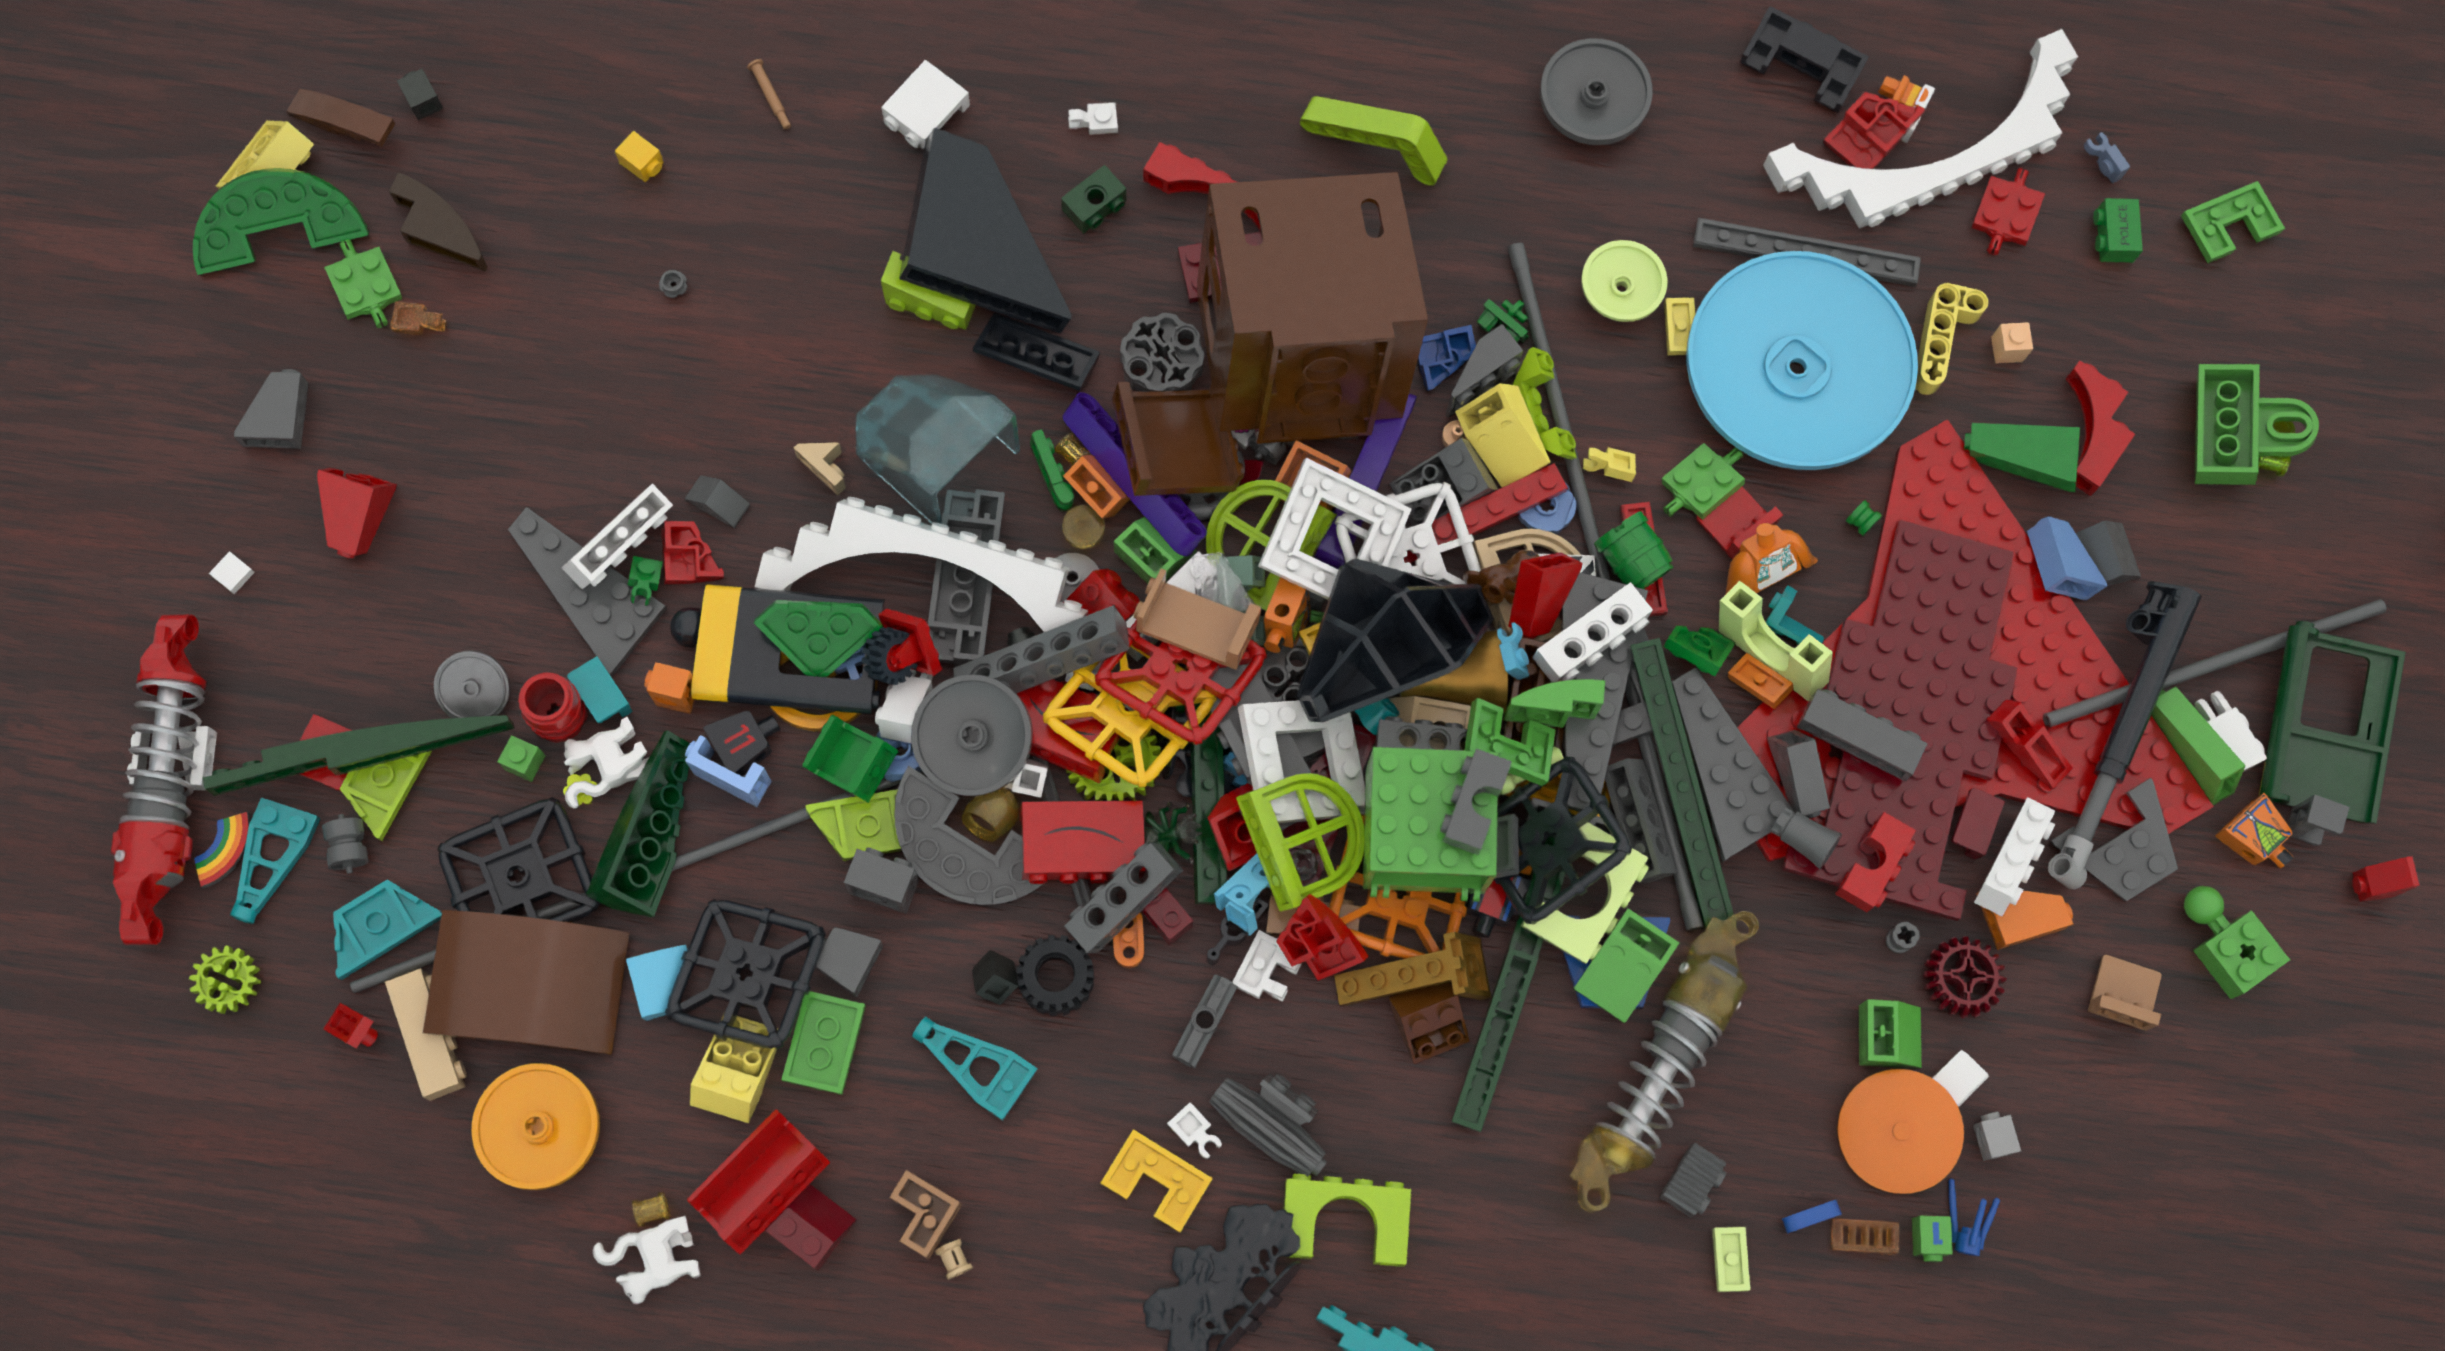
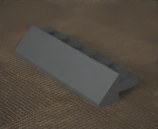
[928,489,1005,667]

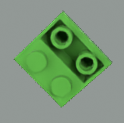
[1114,517,1197,584]
[1859,999,1922,1069]

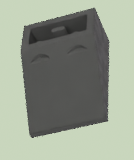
[1445,324,1523,418]
[1389,438,1498,527]

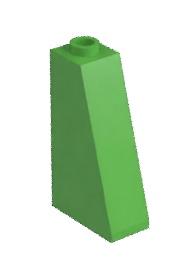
[2151,687,2246,805]

